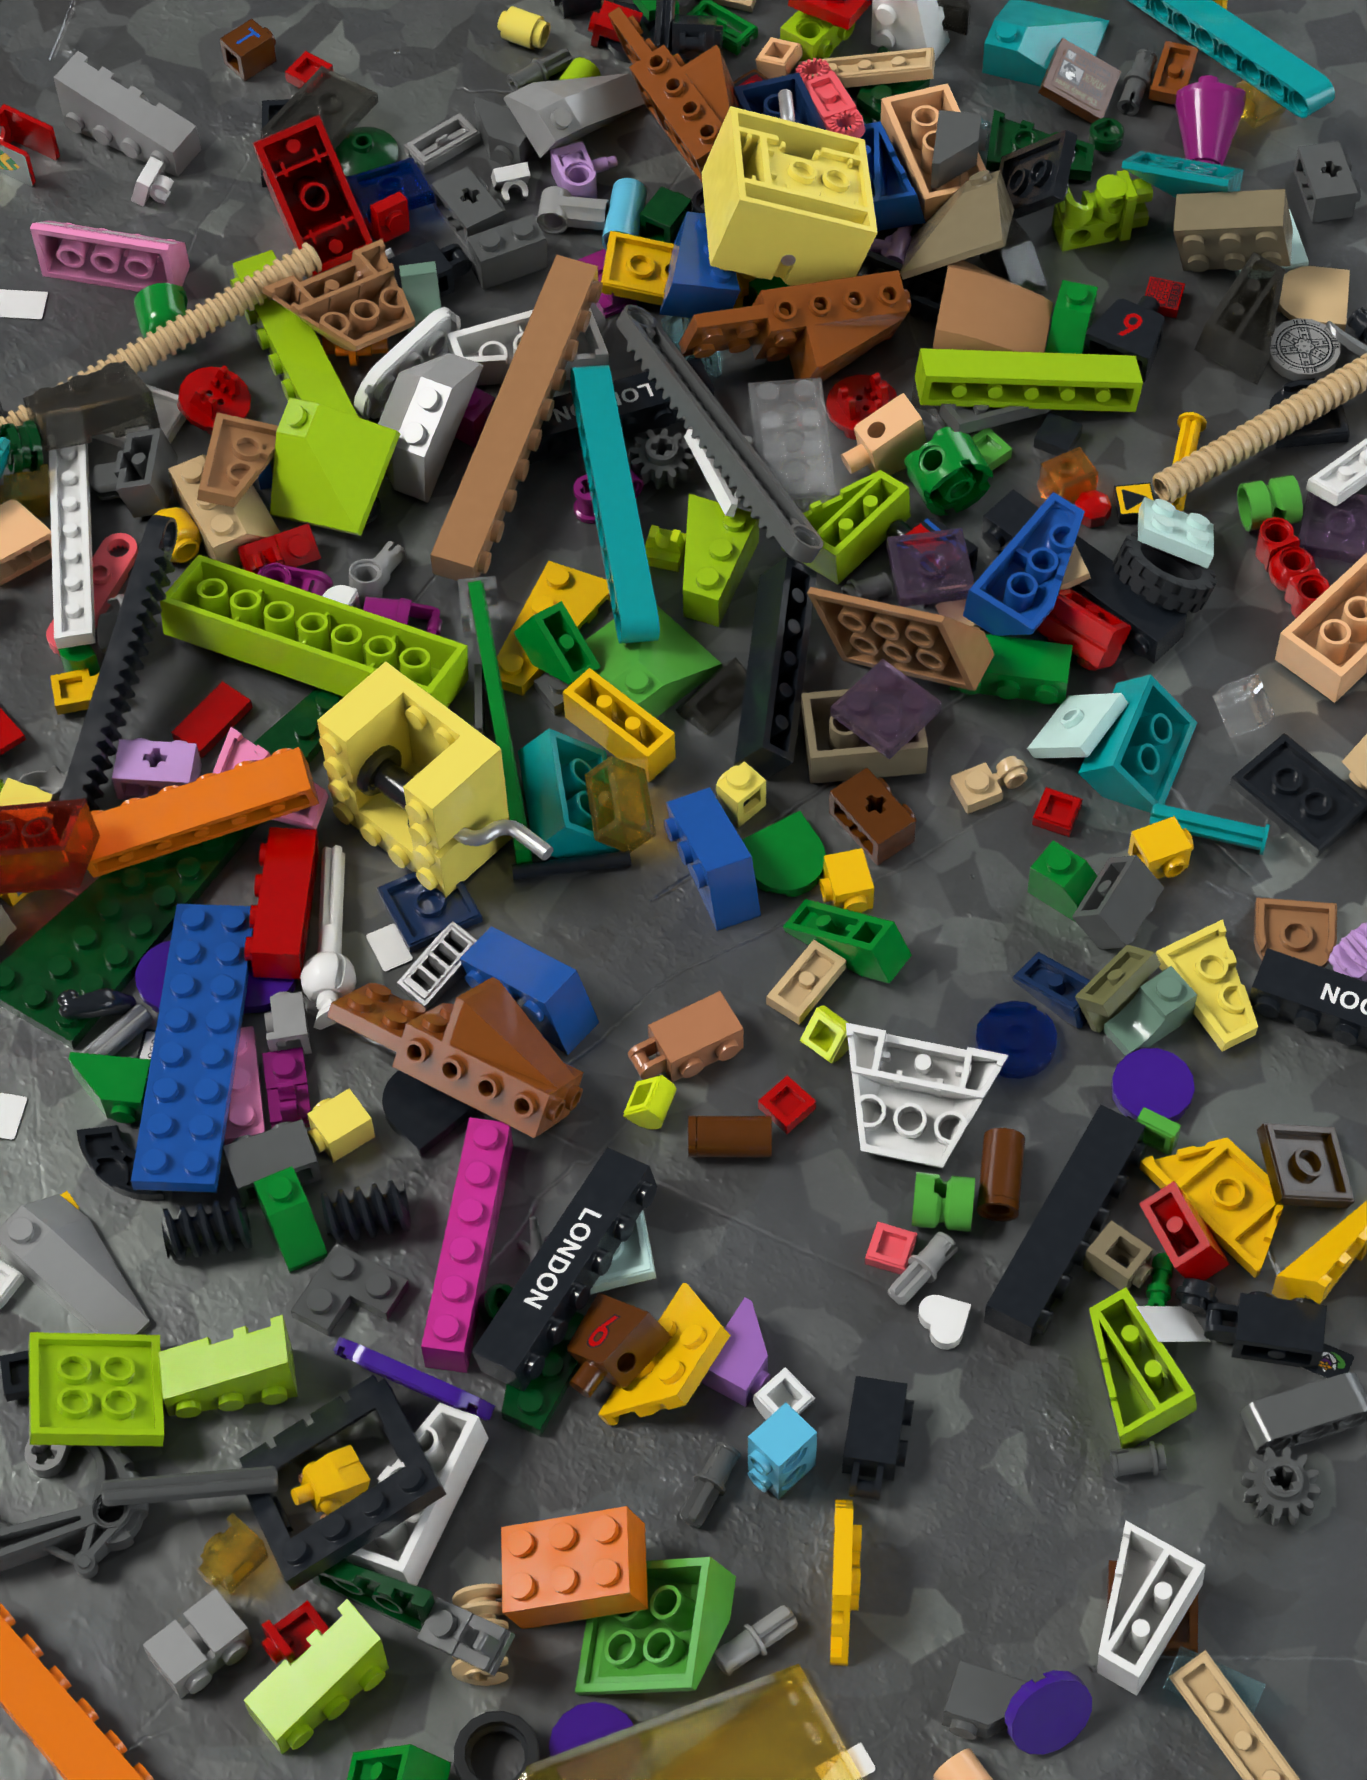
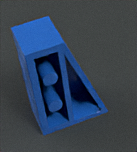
[846,121,926,231]
[659,212,740,318]
[664,787,761,931]
[460,926,599,1055]

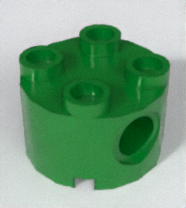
[904,427,993,516]

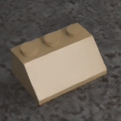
[168,455,281,567]

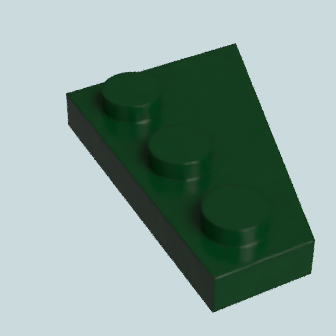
[312,1559,435,1632]

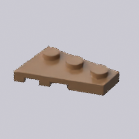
[197,412,278,508]

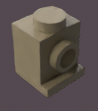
[1083,1220,1153,1290]

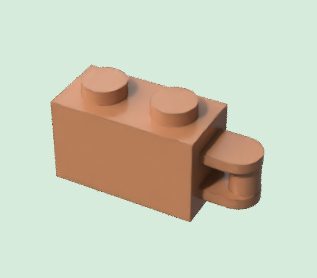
[628,991,744,1082]

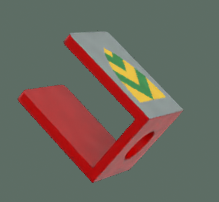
[0,104,60,187]

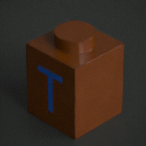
[220,18,277,81]

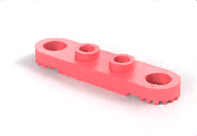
[795,58,865,138]
[46,533,139,656]

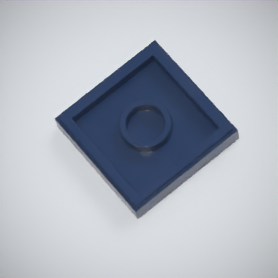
[377,872,483,953]

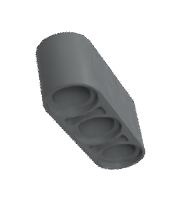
[1240,1372,1367,1455]

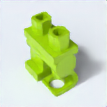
[1051,170,1153,251]

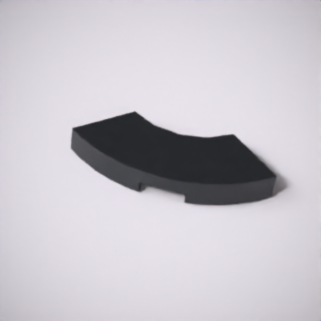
[77,1125,165,1201]

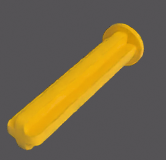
[1171,412,1207,511]

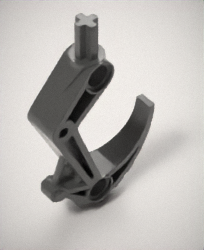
[0,1446,149,1579]

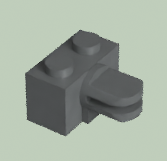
[88,428,178,518]

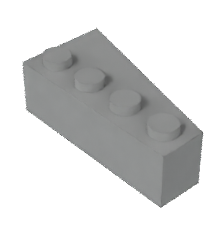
[53,51,201,177]

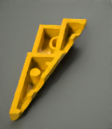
[1271,1200,1367,1304]

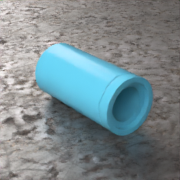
[602,178,647,249]

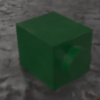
[639,186,692,244]

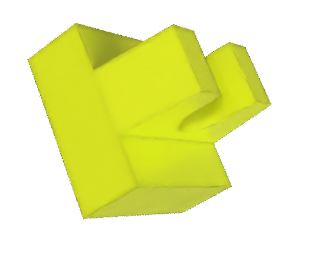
[645,525,686,572]

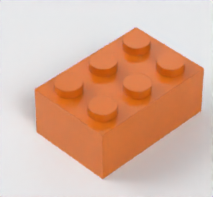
[501,1506,648,1629]

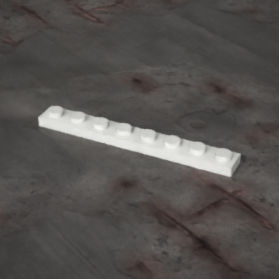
[48,422,96,649]

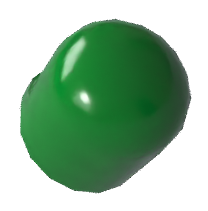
[134,283,188,338]

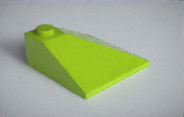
[270,398,401,536]

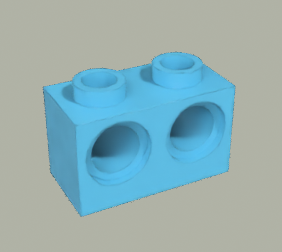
[748,1403,817,1500]

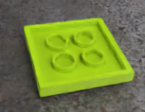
[28,1332,164,1447]

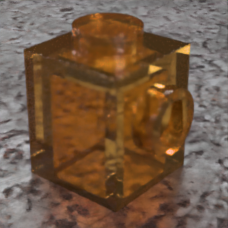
[1037,447,1099,505]

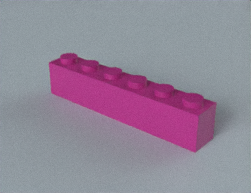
[421,1117,513,1373]

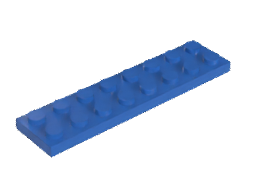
[131,904,254,1193]

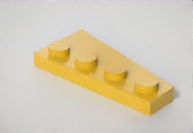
[497,560,610,696]

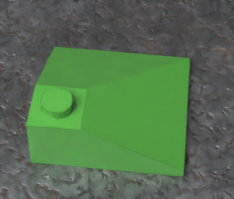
[585,605,722,718]
[575,1557,736,1696]

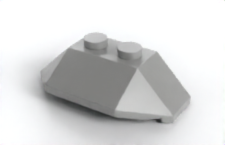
[378,353,483,503]

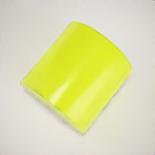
[799,1005,849,1063]
[623,1075,676,1129]

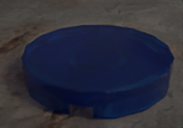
[975,1001,1057,1079]

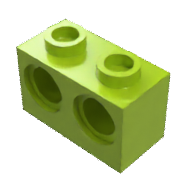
[780,10,855,62]

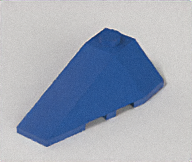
[963,492,1085,636]

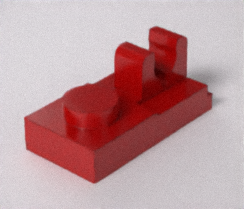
[237,523,322,574]

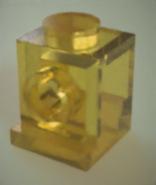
[0,464,51,518]
[196,1513,269,1594]

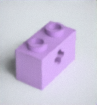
[112,738,202,800]

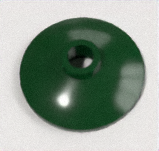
[332,127,399,181]

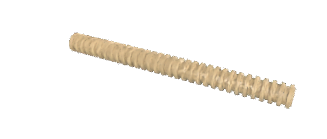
[0,242,322,432]
[1152,353,1367,503]

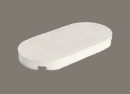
[354,307,461,420]

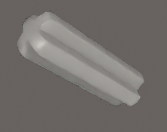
[81,1004,153,1056]

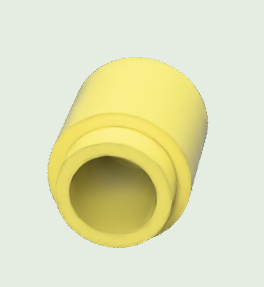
[497,6,551,49]

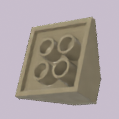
[900,170,1014,280]

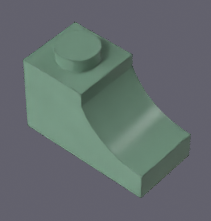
[399,261,441,334]
[1103,966,1197,1056]

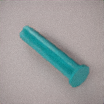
[1149,803,1270,855]

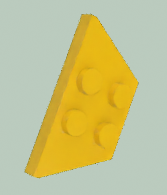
[1139,1137,1284,1278]
[598,1283,730,1426]
[830,1499,862,1666]

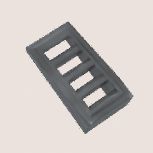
[397,921,477,1010]

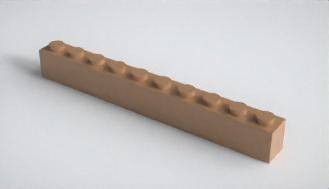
[430,254,603,584]

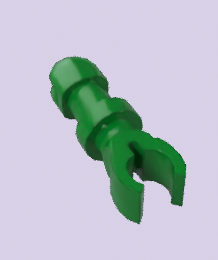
[1145,1252,1174,1306]

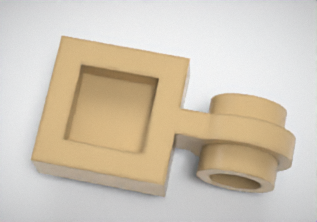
[950,756,1028,814]

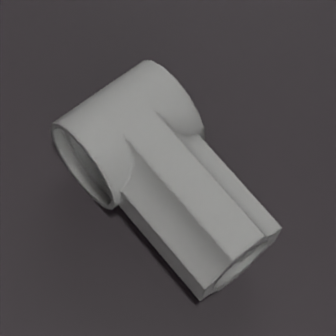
[536,186,609,234]

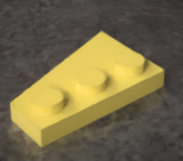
[1156,919,1258,1052]

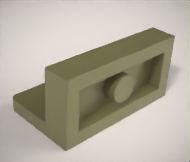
[1075,945,1161,1033]

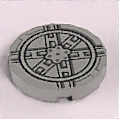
[1267,318,1340,381]

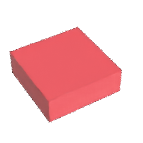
[865,1221,918,1275]

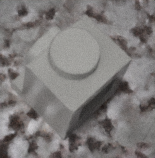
[264,991,312,1054]

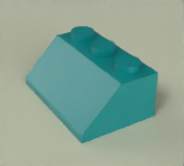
[1078,674,1198,813]
[518,728,623,859]

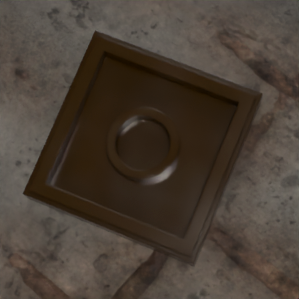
[1257,1123,1355,1208]

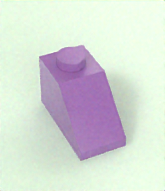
[701,1297,771,1407]

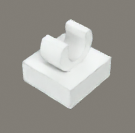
[131,156,174,207]
[491,162,531,203]

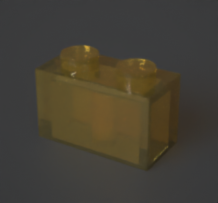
[585,756,656,853]

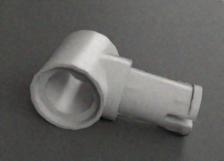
[349,541,406,609]

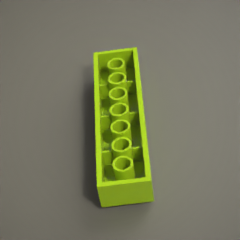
[160,554,469,708]

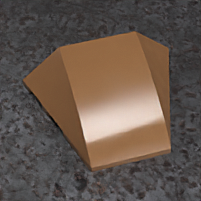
[262,239,415,351]
[933,260,1053,353]

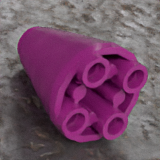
[1175,75,1246,165]

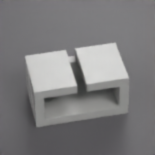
[143,1588,253,1699]

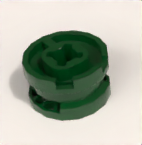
[1,420,43,475]

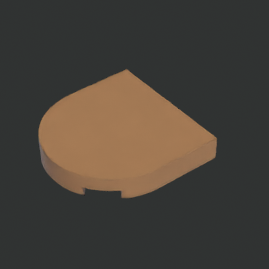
[1254,898,1337,967]

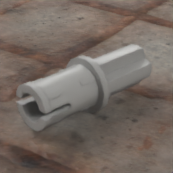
[888,1232,958,1305]
[713,1605,798,1676]

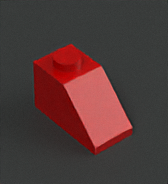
[1139,1181,1230,1281]

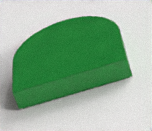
[742,811,826,897]

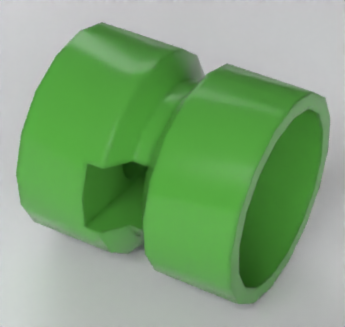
[1237,475,1303,532]
[912,1172,975,1232]

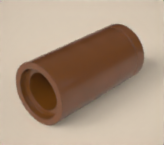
[688,1116,772,1158]
[977,1128,1025,1222]

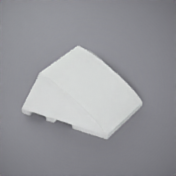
[846,1023,1008,1169]

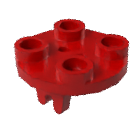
[177,365,251,435]
[826,372,897,440]

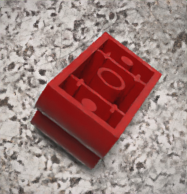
[252,115,373,277]

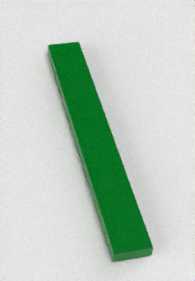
[468,580,532,864]

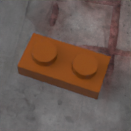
[1149,41,1199,105]

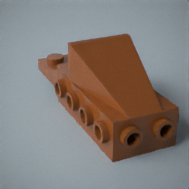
[608,7,738,183]
[679,270,911,395]
[327,977,584,1138]

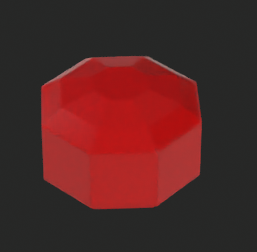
[1075,490,1112,528]

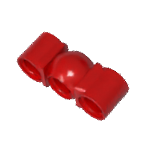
[1255,517,1330,618]

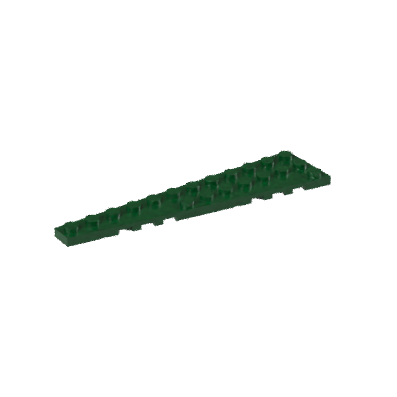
[0,687,344,1049]

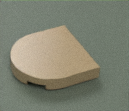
[1274,266,1350,331]

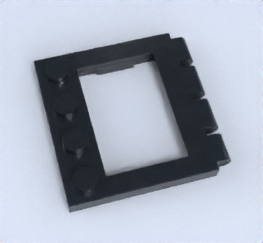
[239,1375,446,1591]

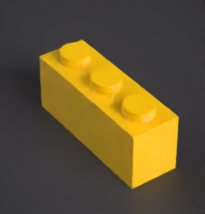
[563,668,676,783]

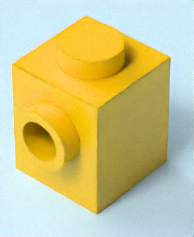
[1128,816,1194,879]
[820,848,874,913]

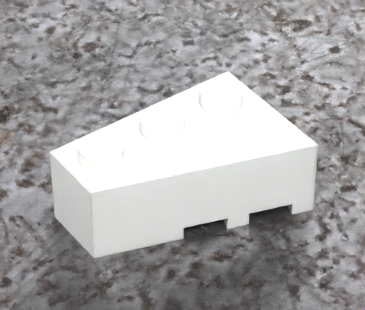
[1097,1521,1205,1696]

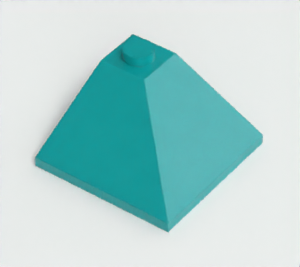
[982,0,1109,87]
[1121,151,1244,198]

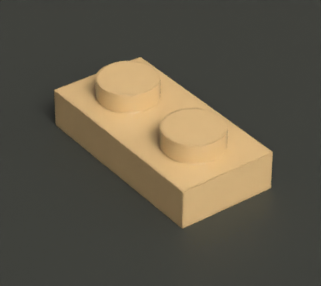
[766,940,847,1025]

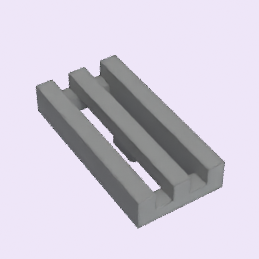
[404,113,481,173]

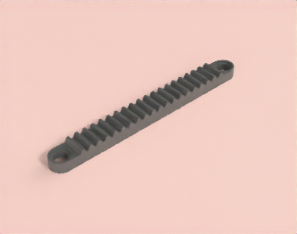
[616,304,823,563]

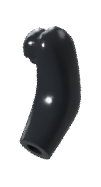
[57,988,137,1020]

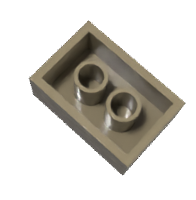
[1174,189,1293,272]
[801,683,928,784]

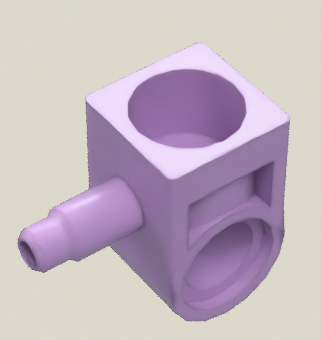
[550,141,618,199]

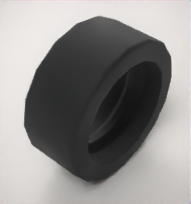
[454,1711,541,1780]

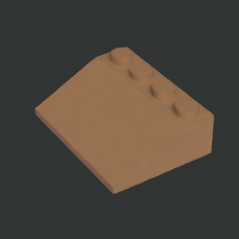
[807,587,994,691]

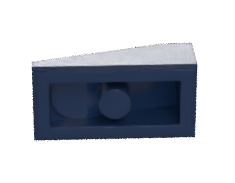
[1012,952,1091,1029]

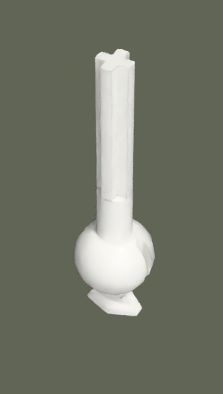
[300,845,357,1030]

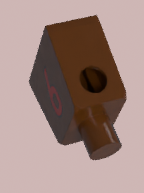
[567,1293,672,1398]

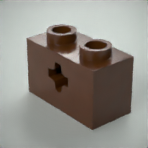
[829,768,916,866]

